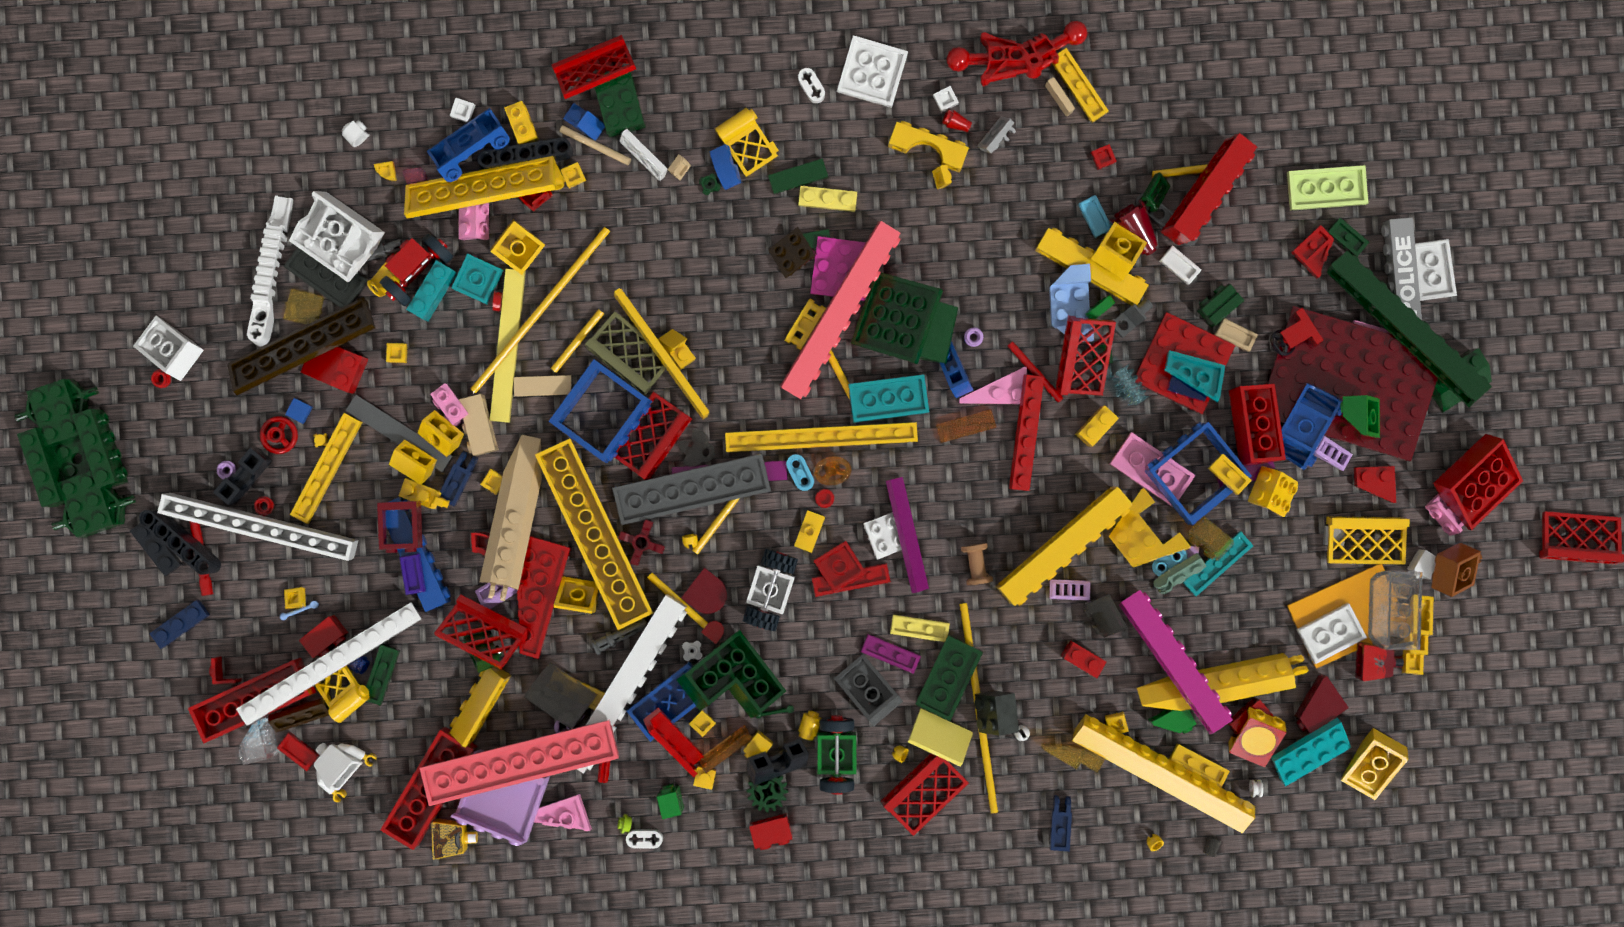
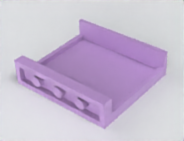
[451,749,550,846]

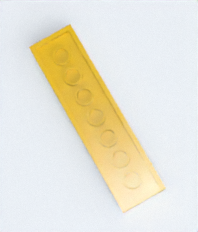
[404,156,556,219]

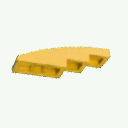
[1402,595,1434,675]

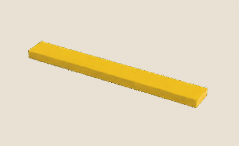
[614,288,709,420]

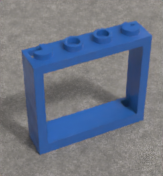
[549,359,652,463]
[1145,422,1252,525]

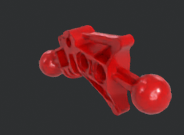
[946,21,1087,86]

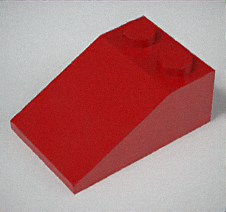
[301,346,368,394]

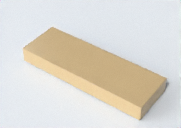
[514,375,572,397]

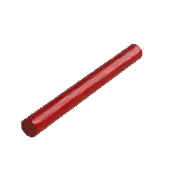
[1007,341,1063,403]

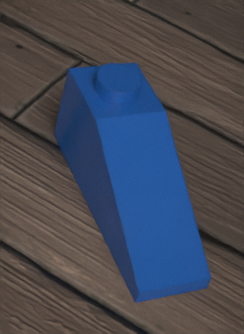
[940,340,973,398]

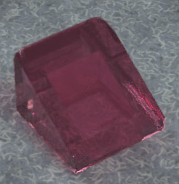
[402,167,427,185]

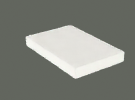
[1415,239,1457,301]
[1296,603,1367,664]

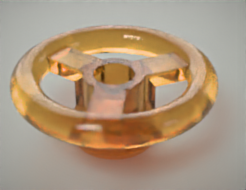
[813,457,852,486]

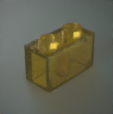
[1188,516,1234,561]

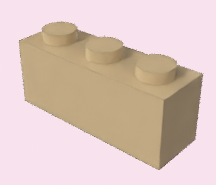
[459,394,499,456]

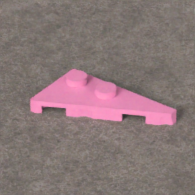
[959,367,1027,404]
[534,794,592,831]

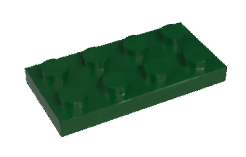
[916,635,983,721]

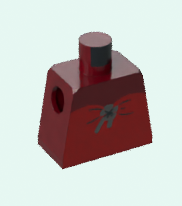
[1355,641,1404,681]

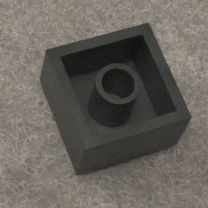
[974,691,1019,736]

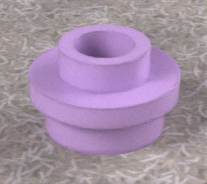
[964,328,983,347]
[217,461,237,480]

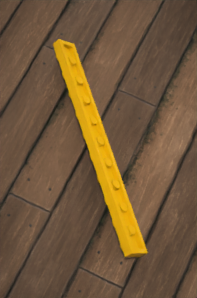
[725,422,918,452]

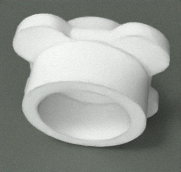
[682,641,702,661]

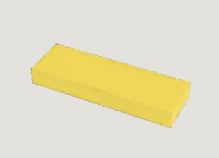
[890,614,950,642]

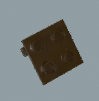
[768,227,817,278]

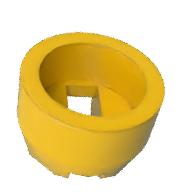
[682,534,698,549]
[892,745,909,763]
[1147,834,1164,851]

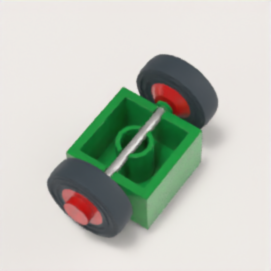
[818,715,856,795]

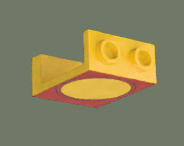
[1228,707,1287,767]

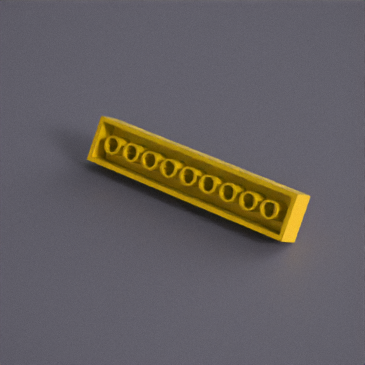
[535,439,653,630]

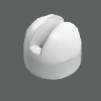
[1014,725,1030,741]

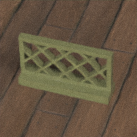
[585,312,666,396]

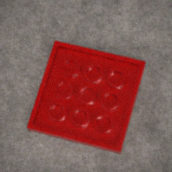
[1132,312,1236,414]

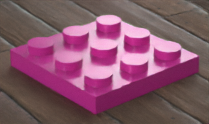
[810,236,866,301]

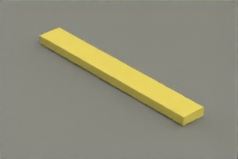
[490,269,526,423]

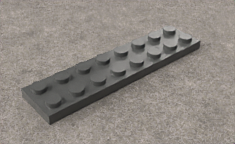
[612,453,771,525]

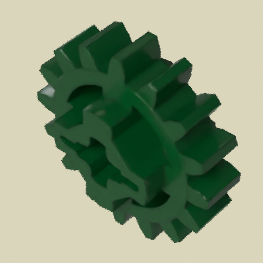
[747,775,788,812]

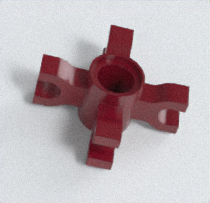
[618,519,665,566]

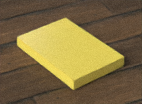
[908,708,973,767]

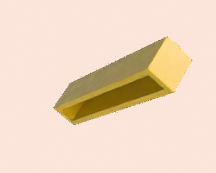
[1035,228,1149,306]

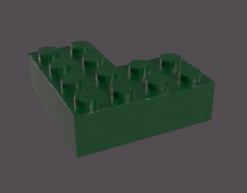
[676,630,786,719]

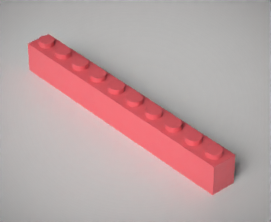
[780,221,901,399]

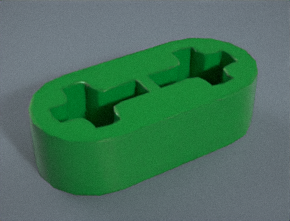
[1085,295,1115,319]

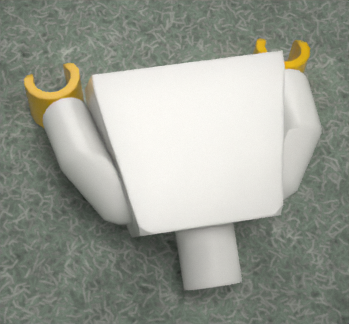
[314,743,377,803]

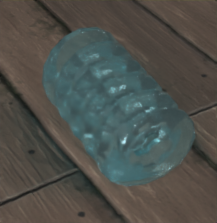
[1111,363,1151,406]

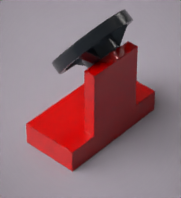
[1270,308,1324,356]

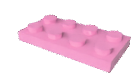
[1109,432,1195,507]

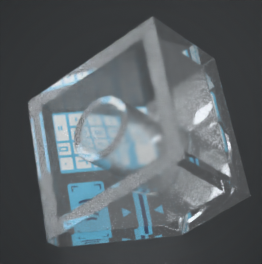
[239,716,279,765]

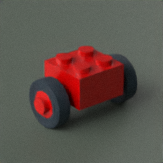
[379,233,453,306]

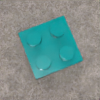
[452,254,503,305]

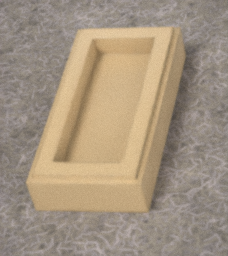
[1045,78,1075,117]
[1214,318,1258,352]

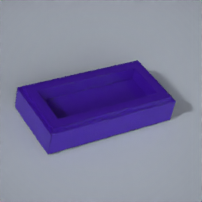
[399,553,426,595]

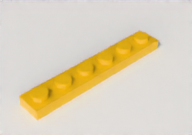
[290,413,363,524]

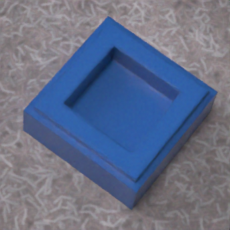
[285,398,313,424]

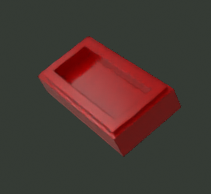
[277,732,320,771]

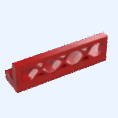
[643,707,704,777]

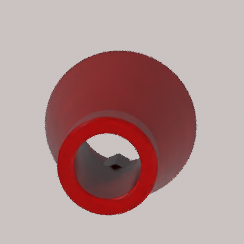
[942,109,972,132]

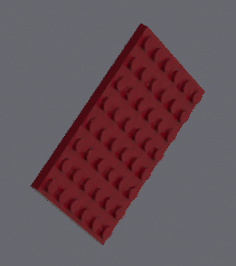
[1268,306,1438,462]

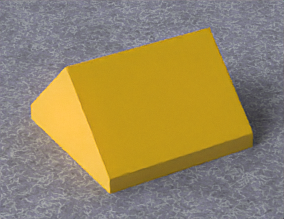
[554,577,599,614]

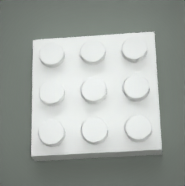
[837,35,908,108]

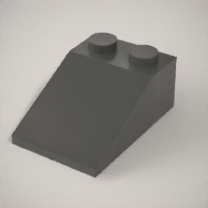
[834,654,903,726]

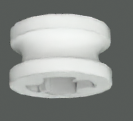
[1249,780,1263,797]

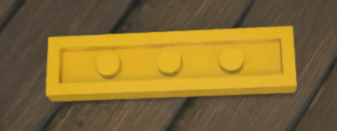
[1052,48,1109,123]

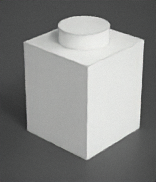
[1407,549,1436,580]

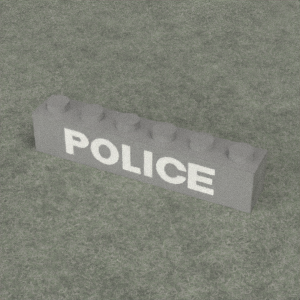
[1381,217,1422,320]

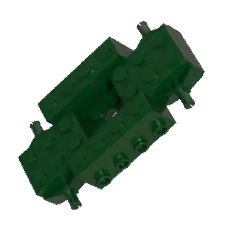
[15,379,136,538]

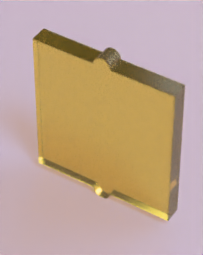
[283,289,324,325]

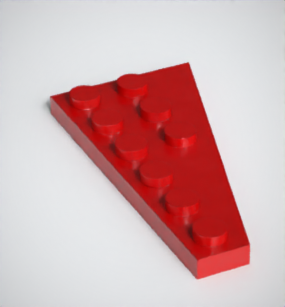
[517,536,571,659]

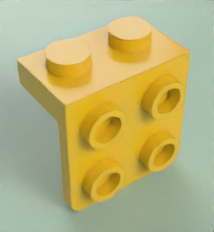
[1248,466,1298,517]

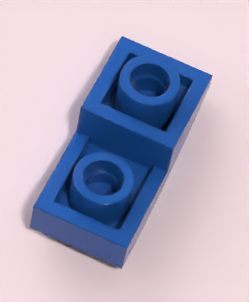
[710,144,742,190]

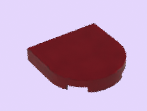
[681,568,727,614]

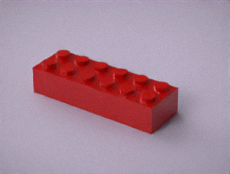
[1160,133,1257,245]
[188,658,316,744]
[380,727,478,850]

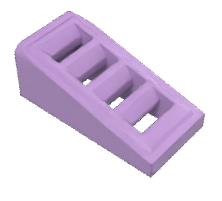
[1315,436,1353,471]
[1049,579,1090,600]

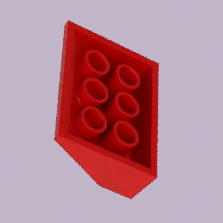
[1433,434,1523,531]

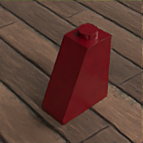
[1294,674,1349,734]

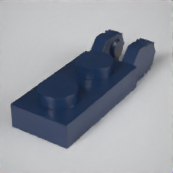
[440,451,478,507]
[1049,795,1072,852]

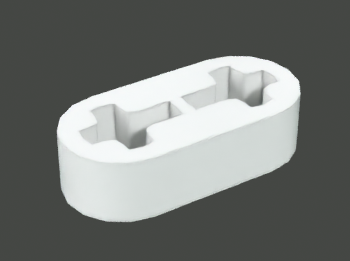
[798,68,825,104]
[626,829,663,849]

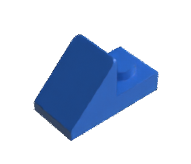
[563,103,605,141]

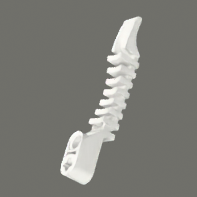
[247,196,293,347]

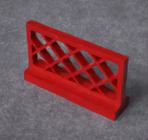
[551,35,636,99]
[1055,315,1116,396]
[614,392,692,480]
[1539,511,1624,565]
[434,594,527,670]
[881,753,969,836]

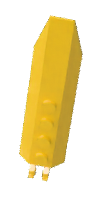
[1137,653,1309,711]

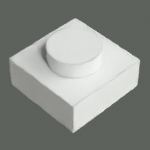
[933,86,959,113]
[450,98,475,123]

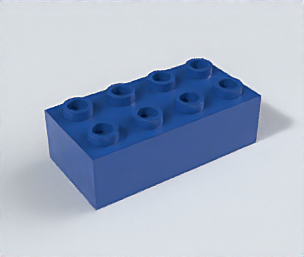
[627,661,696,742]

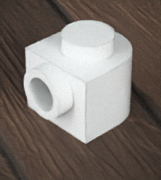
[342,120,370,147]

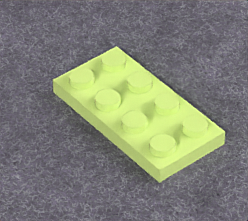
[1287,165,1368,210]

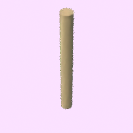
[560,125,631,165]

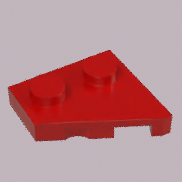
[1291,225,1334,279]
[1354,466,1396,503]

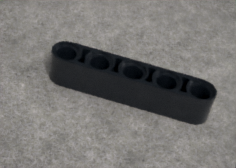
[478,138,573,169]
[139,509,221,575]

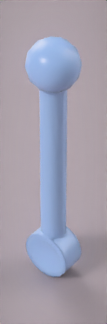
[280,601,319,620]

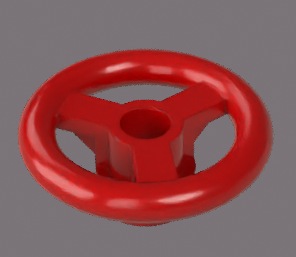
[260,416,298,454]

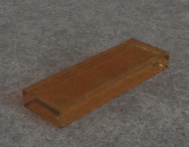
[936,409,997,443]
[699,725,753,773]

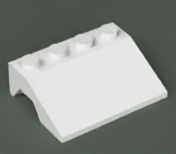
[289,191,385,282]

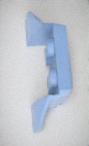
[1049,264,1094,342]

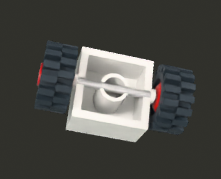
[742,549,798,632]

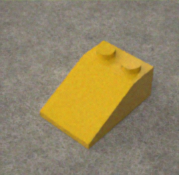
[1341,728,1409,800]

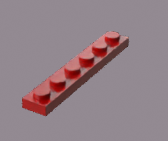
[1009,374,1044,491]

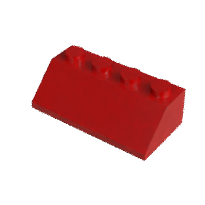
[1229,384,1286,466]

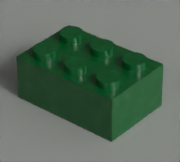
[595,72,646,137]

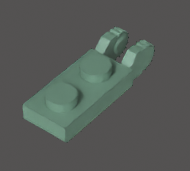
[1153,553,1207,595]

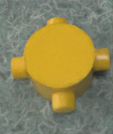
[314,433,328,447]

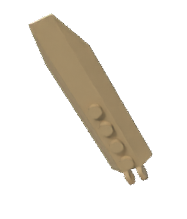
[480,435,542,601]

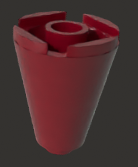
[1109,200,1158,256]

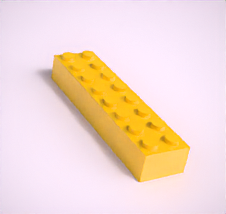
[995,487,1133,606]

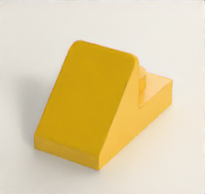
[658,329,696,370]

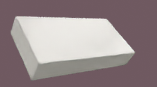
[1159,245,1201,285]

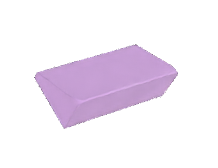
[475,583,517,609]

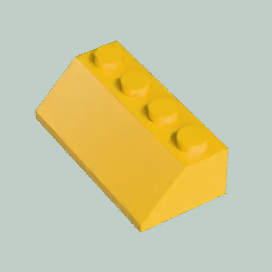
[450,667,512,747]

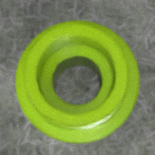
[617,814,632,834]

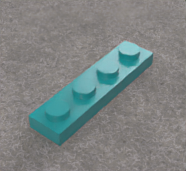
[1183,531,1253,596]

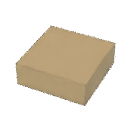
[668,154,691,180]

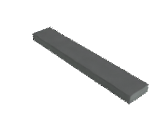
[345,395,454,472]

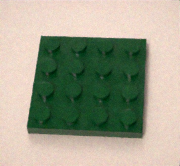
[851,273,943,364]

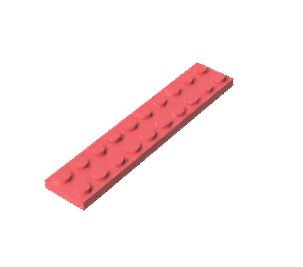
[420,719,619,806]

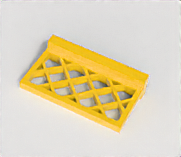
[1326,516,1410,564]

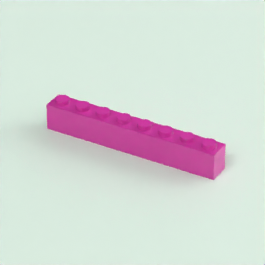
[1119,590,1233,735]

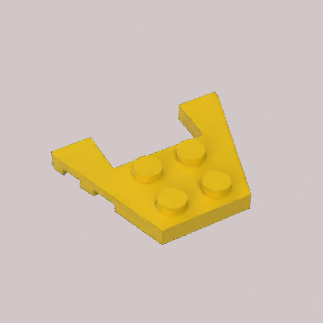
[1109,488,1191,567]

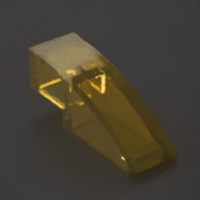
[1041,743,1105,773]

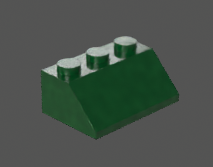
[920,302,958,364]
[1432,348,1492,412]

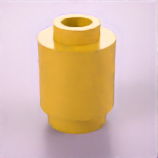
[798,710,822,741]

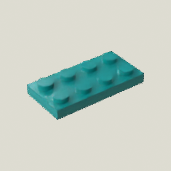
[848,375,929,423]
[1271,718,1352,787]

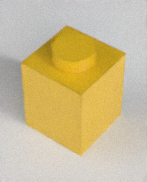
[743,730,773,759]

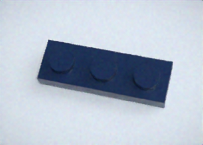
[149,600,210,649]

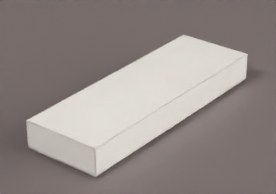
[620,129,668,181]

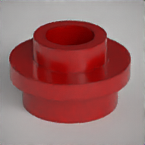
[151,369,171,388]
[254,496,274,516]

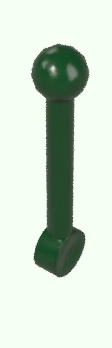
[755,705,794,719]

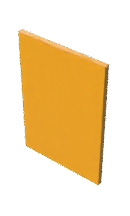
[1287,564,1408,669]

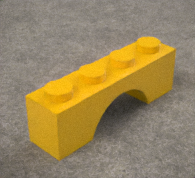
[888,121,969,173]

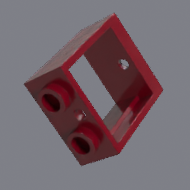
[377,501,423,553]

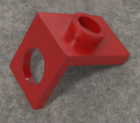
[209,656,242,684]

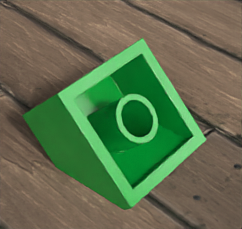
[1340,395,1380,438]

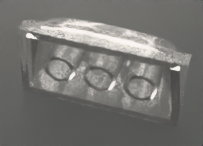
[1368,571,1423,650]

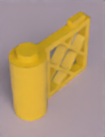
[714,108,779,177]
[315,665,370,723]

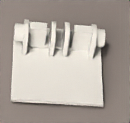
[864,512,902,560]

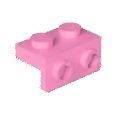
[459,203,489,240]
[430,384,468,426]
[1425,494,1464,536]

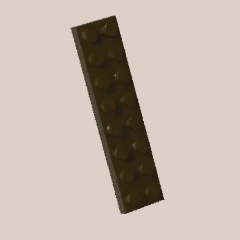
[227,297,375,395]

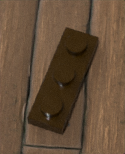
[268,698,329,733]

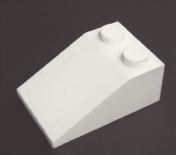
[133,316,204,381]

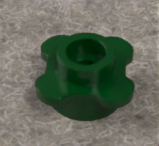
[699,173,721,195]

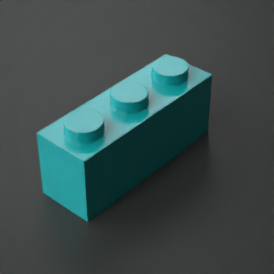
[406,260,457,322]

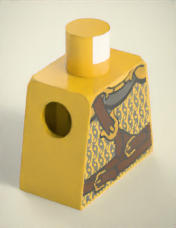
[432,819,478,859]

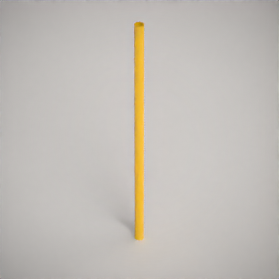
[470,227,610,393]
[960,603,998,813]

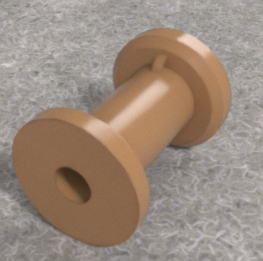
[961,543,993,585]

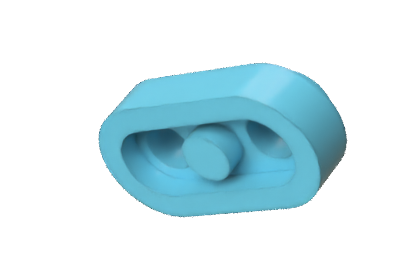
[786,454,814,491]
[1152,550,1188,576]

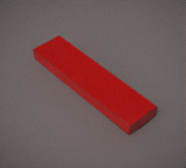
[812,563,891,597]

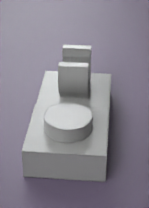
[977,117,1016,153]

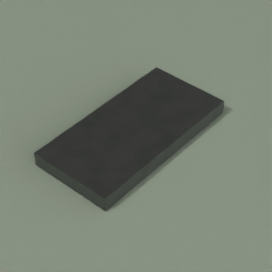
[283,247,368,308]

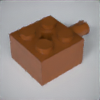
[1431,543,1482,597]

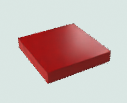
[813,541,866,593]

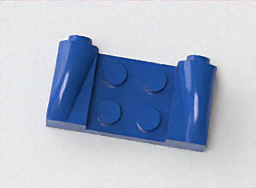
[427,108,510,182]
[1281,383,1343,470]

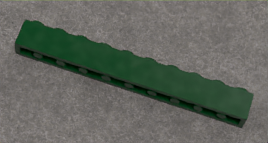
[1326,251,1492,408]

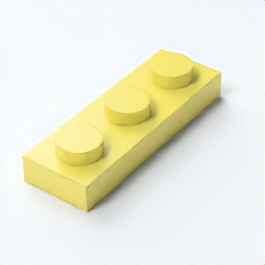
[798,186,857,212]

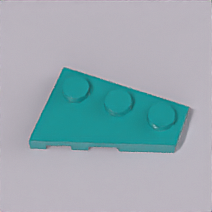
[1164,350,1225,402]

